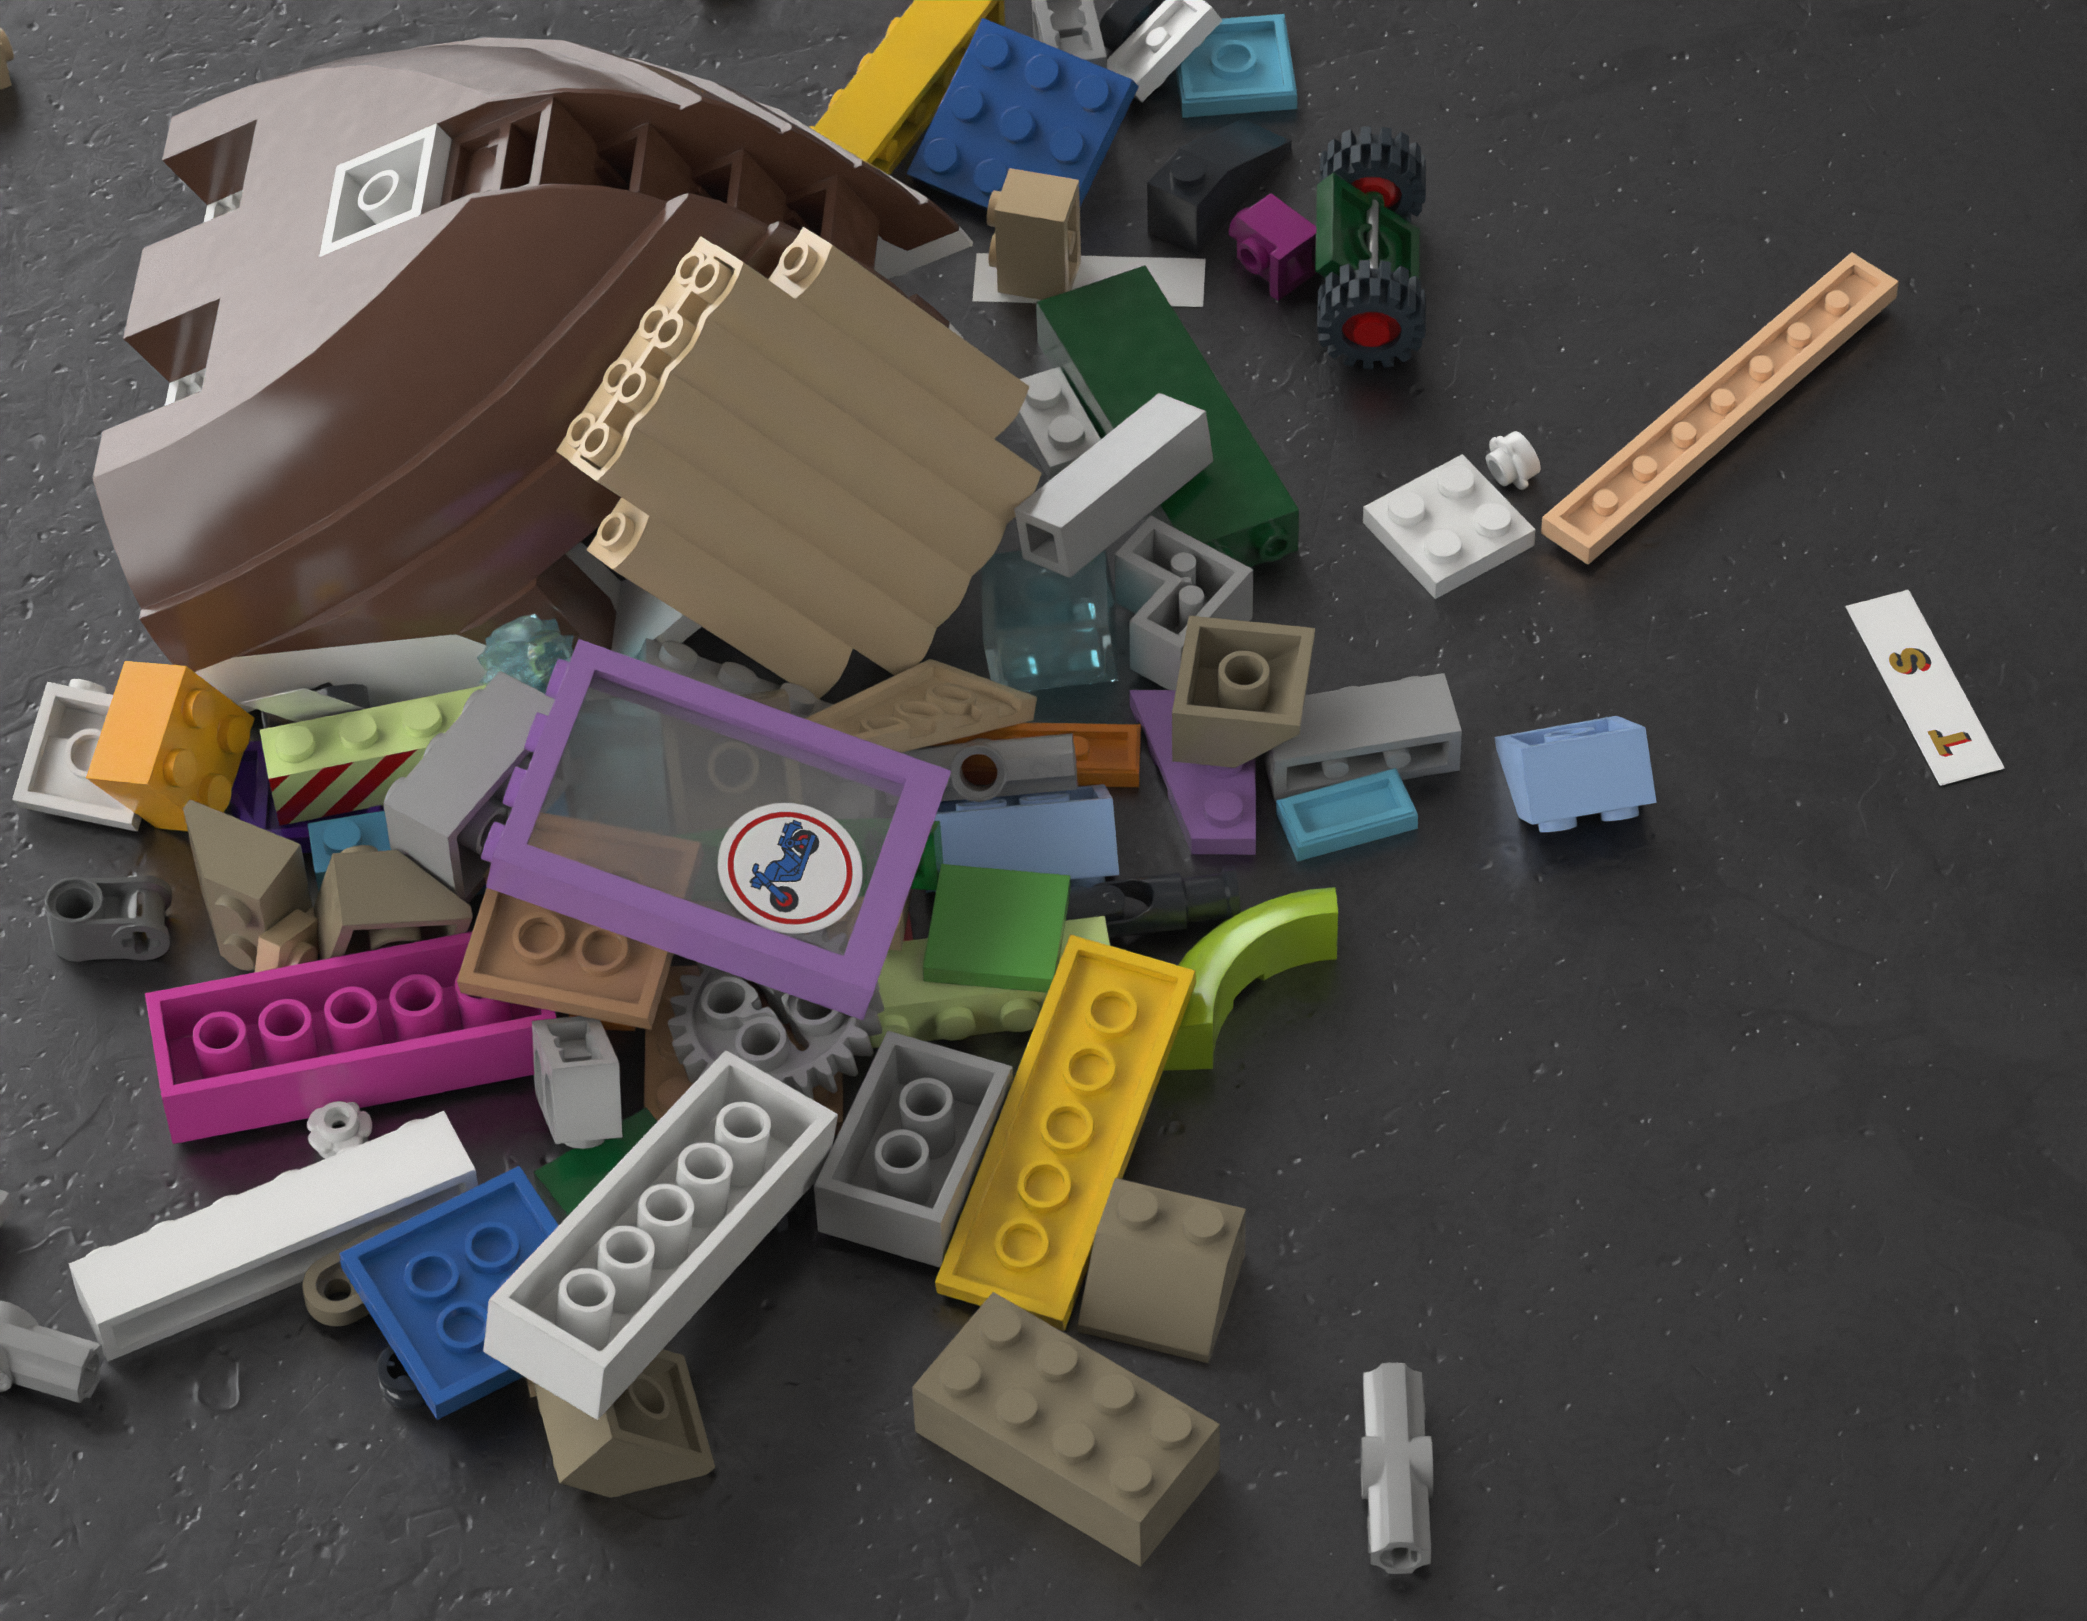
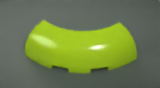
[1163,887,1338,1071]

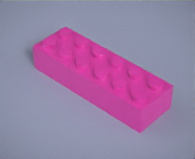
[145,931,556,1144]

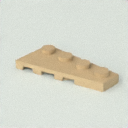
[805,659,1037,753]

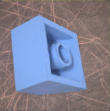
[1494,716,1657,832]

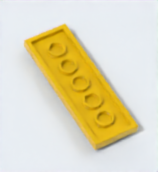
[935,934,1196,1331]

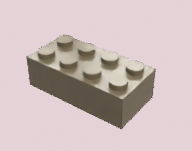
[912,1292,1220,1567]

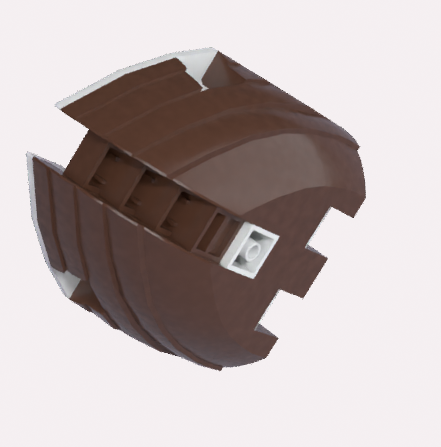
[92,37,973,712]

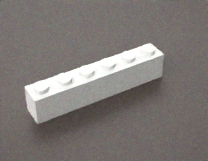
[69,1111,478,1362]

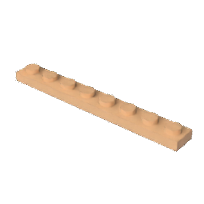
[1541,252,1899,565]

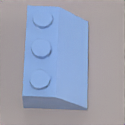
[925,784,1119,893]

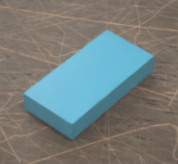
[1276,768,1418,862]

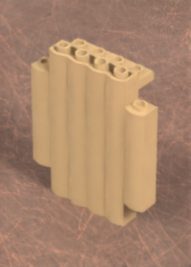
[556,227,1042,699]

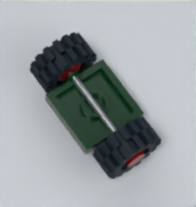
[1316,126,1426,369]

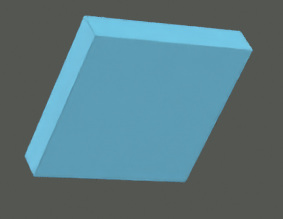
[1175,14,1297,118]

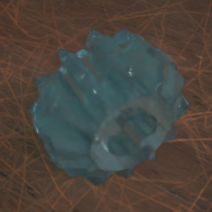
[477,613,574,699]

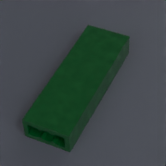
[1036,265,1299,567]

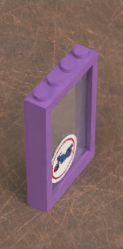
[481,639,951,1020]

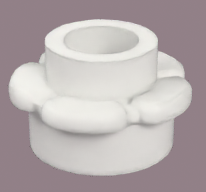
[1486,431,1541,490]
[307,1101,372,1159]

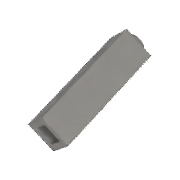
[1014,393,1213,578]

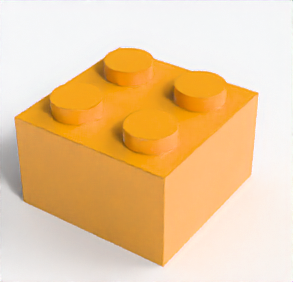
[86,661,255,831]

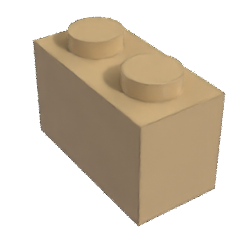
[987,168,1081,300]

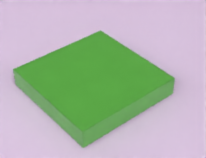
[923,864,1071,993]

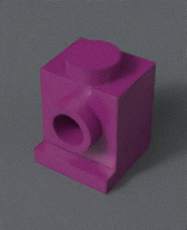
[1229,193,1317,301]

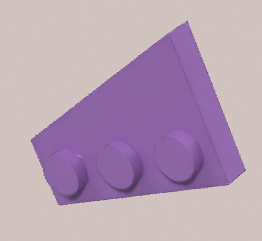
[1130,690,1256,855]

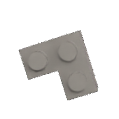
[1115,516,1253,690]

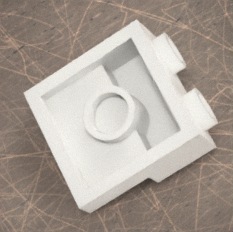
[12,679,141,832]

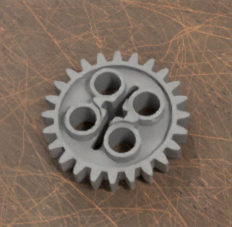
[668,928,884,1100]

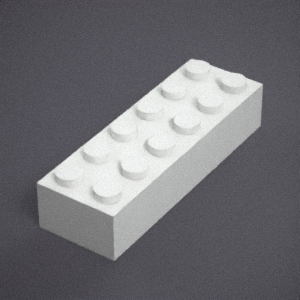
[483,1050,838,1420]

